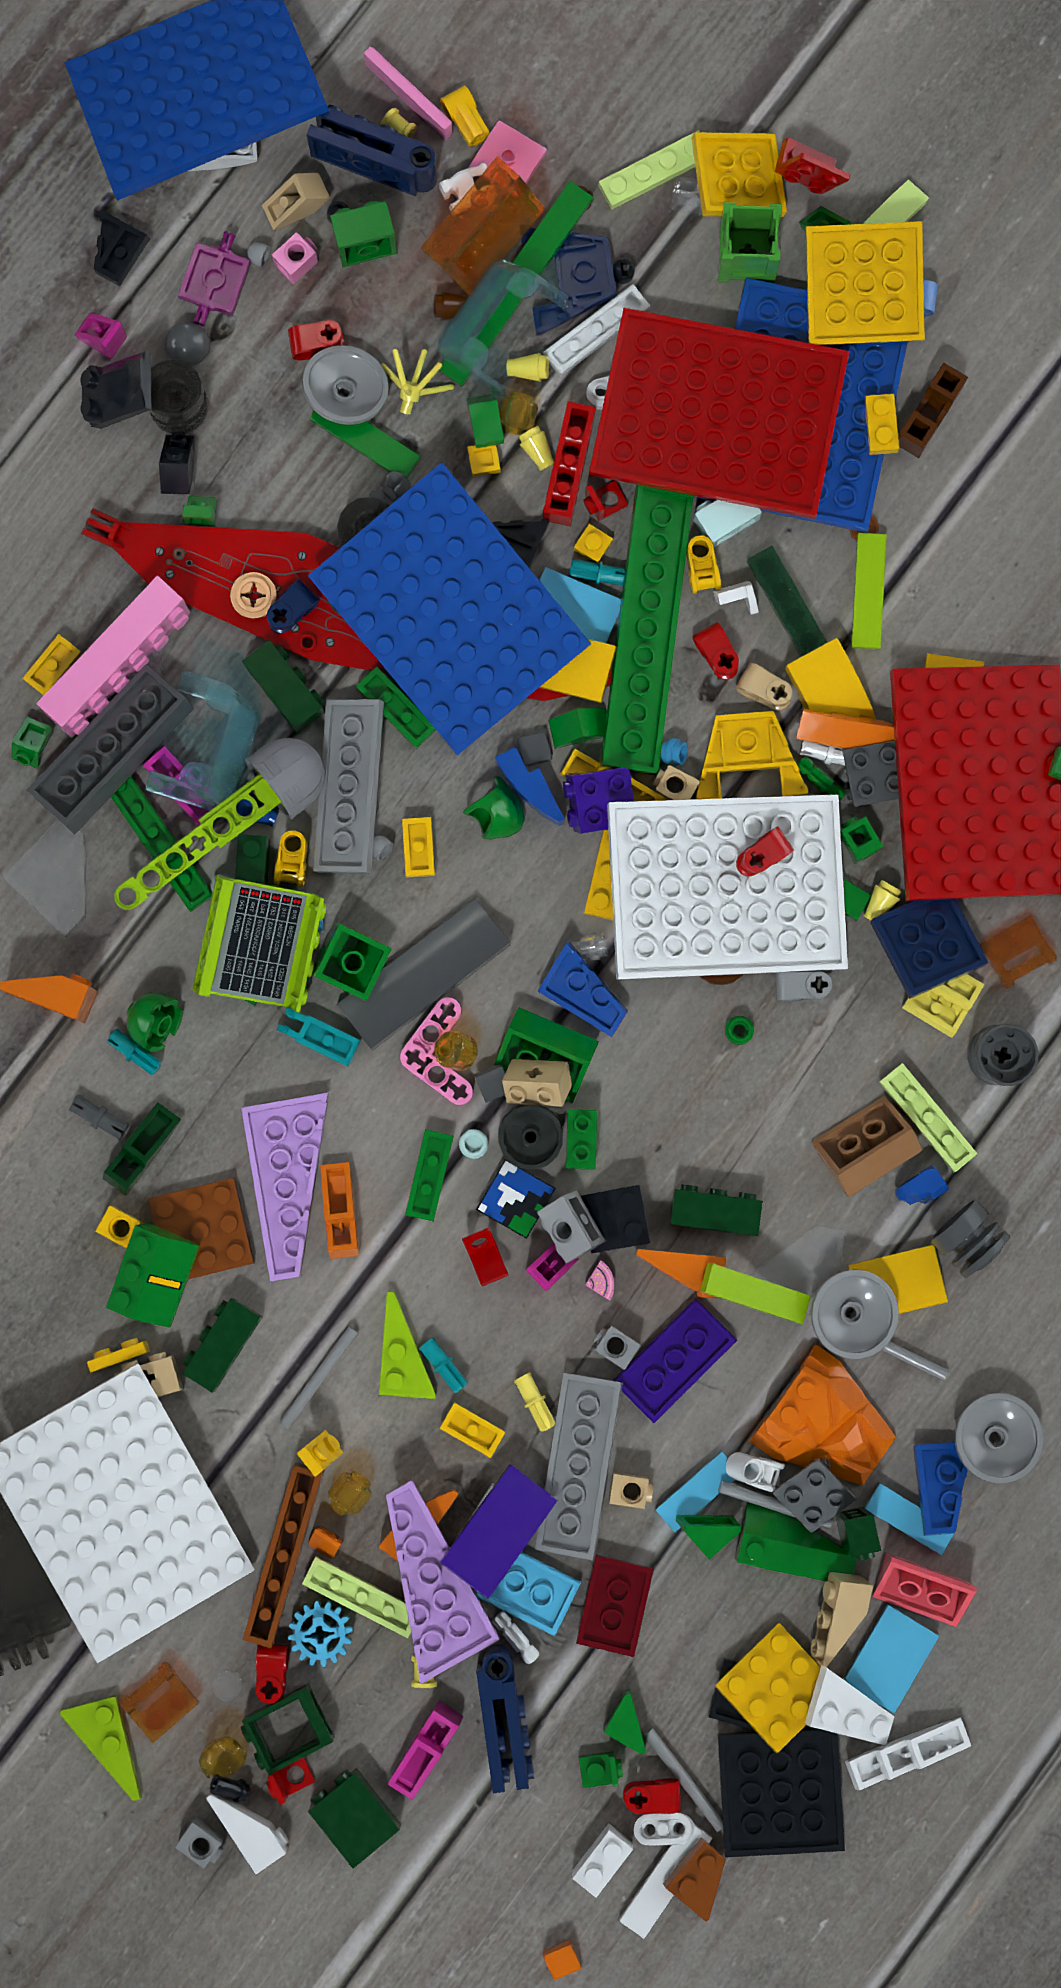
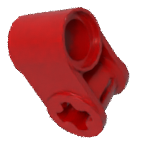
[288,320,345,361]
[692,622,739,680]
[736,826,794,877]
[256,1645,289,1704]
[623,1778,681,1814]

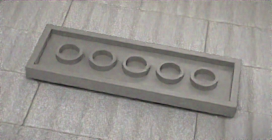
[313,699,384,874]
[535,1372,623,1560]

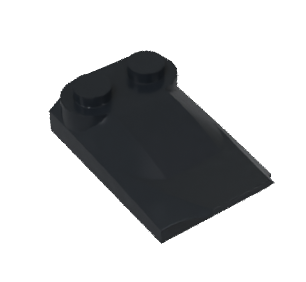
[80,352,151,429]

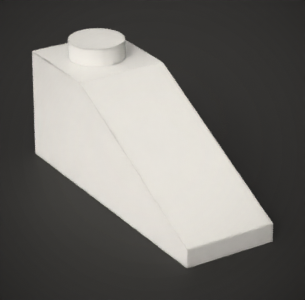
[206,1792,289,1874]

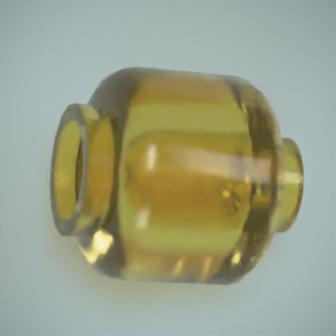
[499,391,538,436]
[434,1030,478,1071]
[328,1470,372,1516]

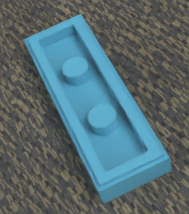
[655,1451,735,1532]
[864,1483,954,1556]

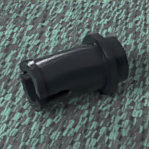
[210,1774,250,1803]

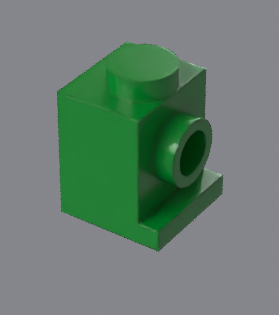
[840,816,883,864]

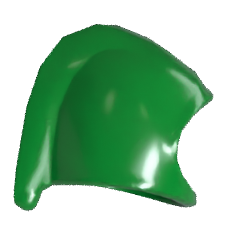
[463,776,525,840]

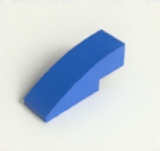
[495,747,565,826]

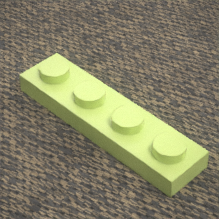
[598,130,699,210]
[879,1063,977,1173]
[302,1556,411,1638]

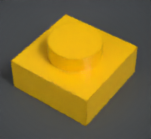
[467,445,501,477]
[573,524,613,564]

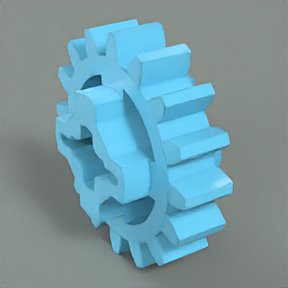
[288,1600,353,1667]

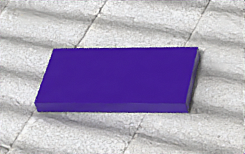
[612,1298,738,1423]
[439,1465,558,1599]

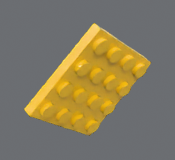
[805,221,925,345]

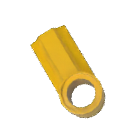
[440,85,490,147]

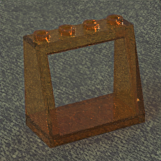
[421,156,546,298]

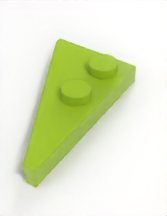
[379,1291,436,1399]
[60,1695,142,1801]

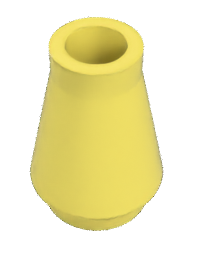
[506,353,549,382]
[519,426,554,471]
[863,880,902,920]

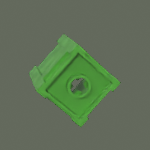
[718,202,782,284]

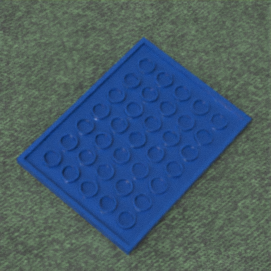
[64,0,329,201]
[698,278,908,533]
[308,462,591,755]

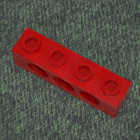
[543,401,596,527]

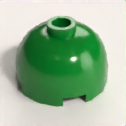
[127,992,183,1052]

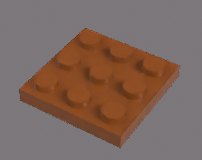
[148,1178,254,1279]

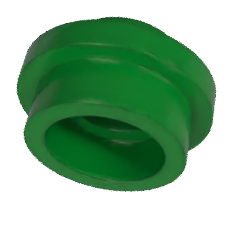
[725,1016,754,1045]

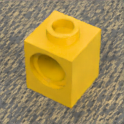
[95,1205,144,1248]

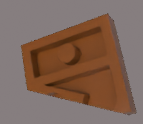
[663,1837,726,1922]

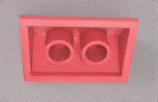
[872,1553,977,1627]

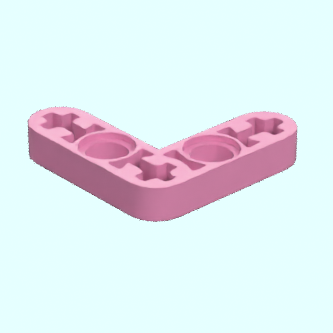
[400,997,473,1106]

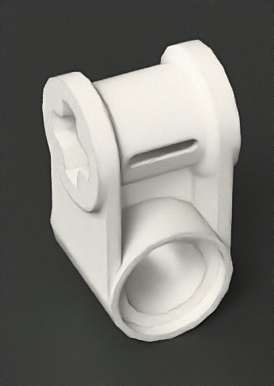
[726,1452,785,1492]

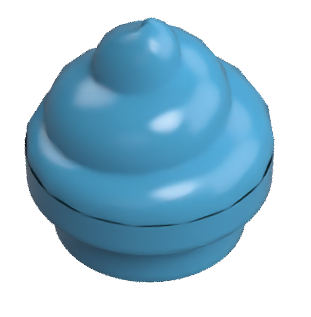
[660,738,688,767]

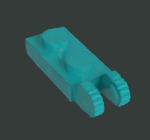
[276,1008,361,1067]

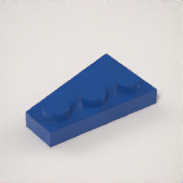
[538,941,628,1037]
[913,1442,968,1536]

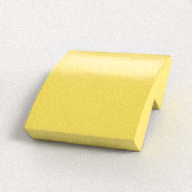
[902,974,984,1038]

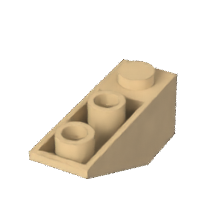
[810,1572,873,1668]

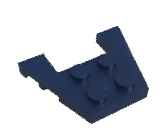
[519,225,617,336]

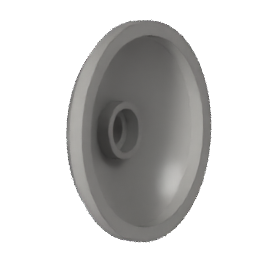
[302,345,388,425]
[811,1269,899,1359]
[955,1393,1043,1483]

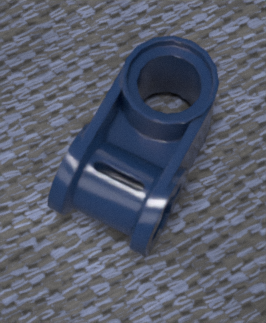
[267,579,321,634]

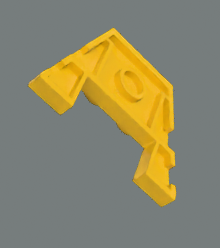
[695,711,809,799]

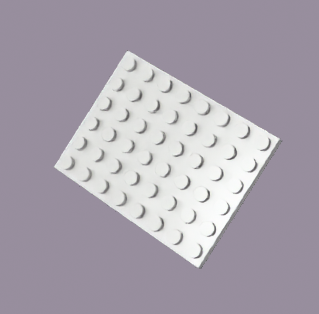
[607,795,848,980]
[0,1363,255,1663]

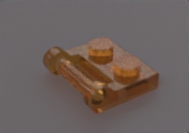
[979,915,1057,989]
[119,1661,199,1743]

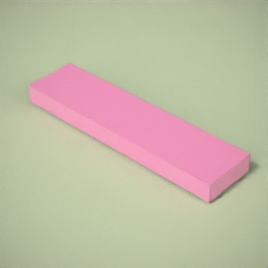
[364,46,453,141]

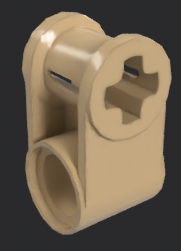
[735,663,792,711]

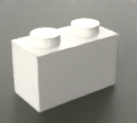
[572,1823,633,1898]

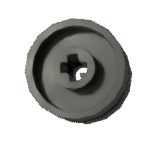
[498,1105,563,1170]

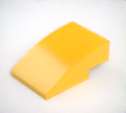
[785,638,876,719]

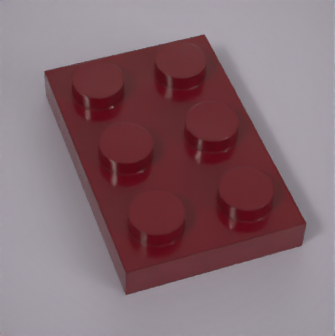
[576,1554,654,1657]

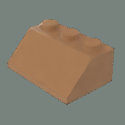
[811,1095,923,1198]

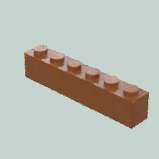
[242,1462,325,1648]

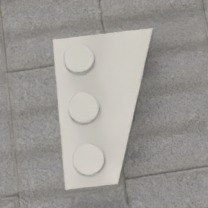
[805,1665,894,1745]

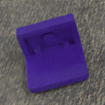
[563,767,634,834]

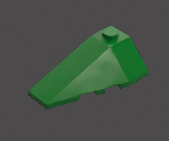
[735,1502,857,1581]

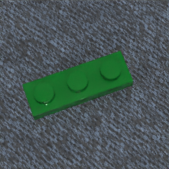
[356,666,436,750]
[405,1129,454,1222]

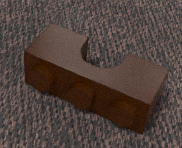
[898,363,968,458]

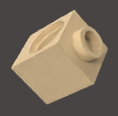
[653,765,700,800]
[609,1472,654,1509]

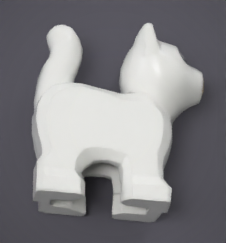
[439,163,498,218]

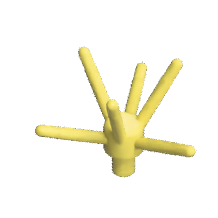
[381,349,454,415]

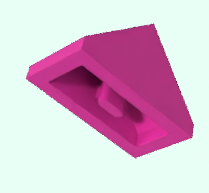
[74,312,127,360]
[526,1243,579,1291]

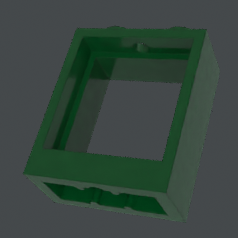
[241,1683,335,1775]

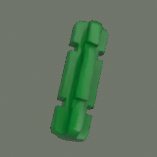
[797,756,846,801]

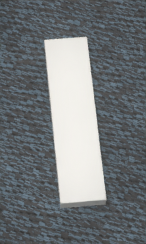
[543,284,650,377]
[619,1824,712,1939]

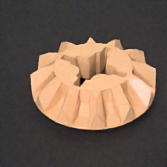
[230,572,277,619]

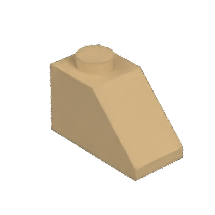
[262,173,330,230]

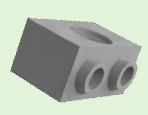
[537,1190,605,1263]

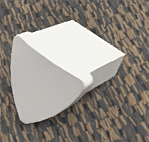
[713,581,759,615]

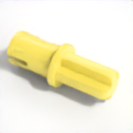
[514,1372,555,1432]

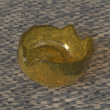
[199,1737,247,1779]

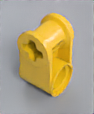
[686,536,721,594]
[274,830,308,888]

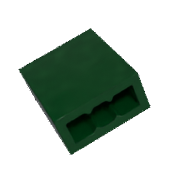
[308,1768,401,1869]

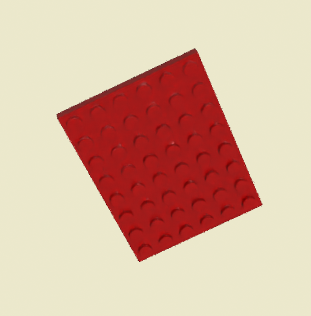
[589,308,849,519]
[890,665,1061,901]

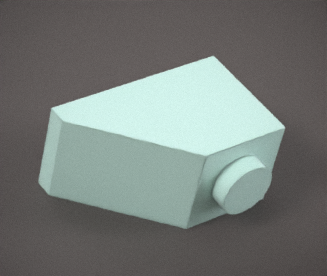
[693,500,762,548]

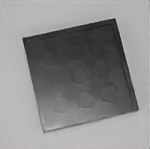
[717,1728,845,1858]

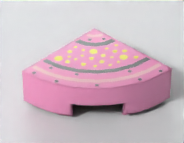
[585,1260,614,1301]

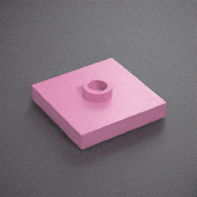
[469,120,547,199]

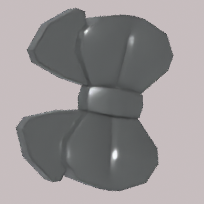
[368,471,412,514]

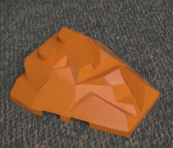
[749,1344,896,1486]

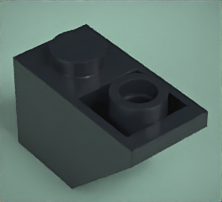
[159,433,195,494]

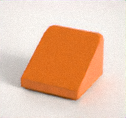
[308,1526,343,1559]
[543,1940,582,1980]

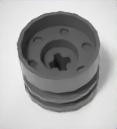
[967,1024,1039,1086]
[930,1199,1010,1278]

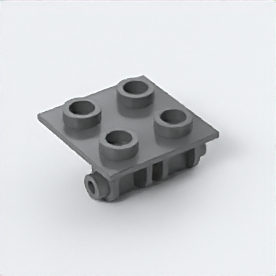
[842,741,899,807]
[772,1457,857,1533]

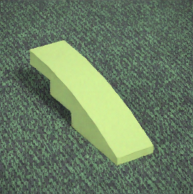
[863,180,929,224]

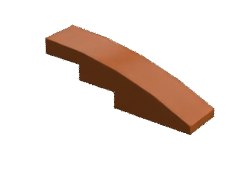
[796,708,895,749]

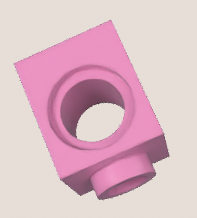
[272,232,318,285]

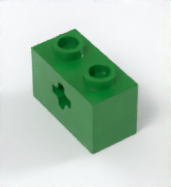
[566,1109,597,1170]

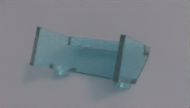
[438,260,569,400]
[145,670,260,810]

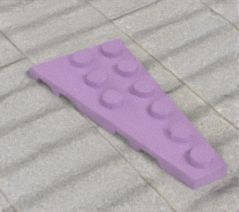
[241,1093,329,1282]
[386,1479,500,1684]

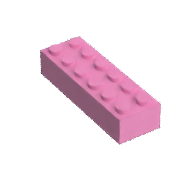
[36,576,190,738]

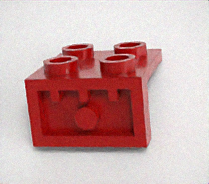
[774,137,850,194]

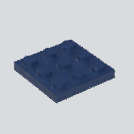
[870,899,989,999]

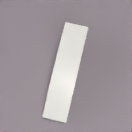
[845,1717,971,1791]

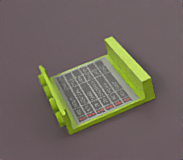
[192,875,326,1013]

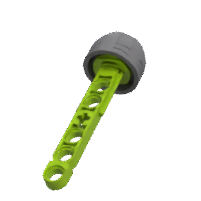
[113,738,325,910]

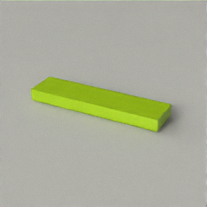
[851,533,887,650]
[700,1263,811,1324]

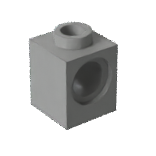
[593,1325,641,1370]
[175,1817,225,1868]

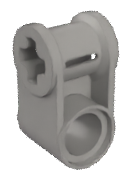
[776,971,832,1001]

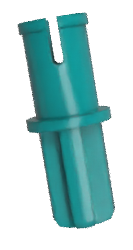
[570,559,625,587]
[107,1028,161,1075]
[419,1337,467,1393]

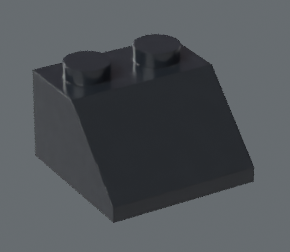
[581,1185,650,1254]

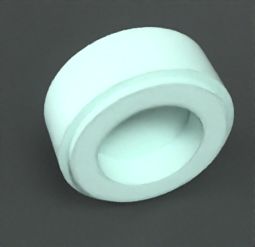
[459,1129,488,1159]

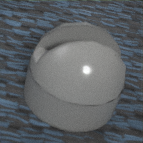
[247,242,271,268]
[372,835,393,861]

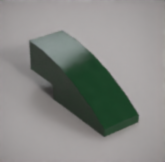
[103,1102,181,1196]

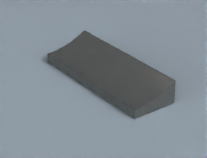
[27,664,194,835]
[337,899,511,1051]

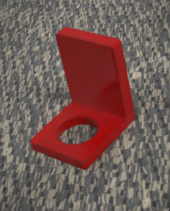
[583,481,628,522]
[462,1228,509,1287]
[266,1757,315,1805]

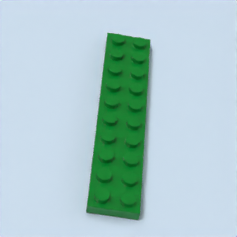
[600,484,693,775]

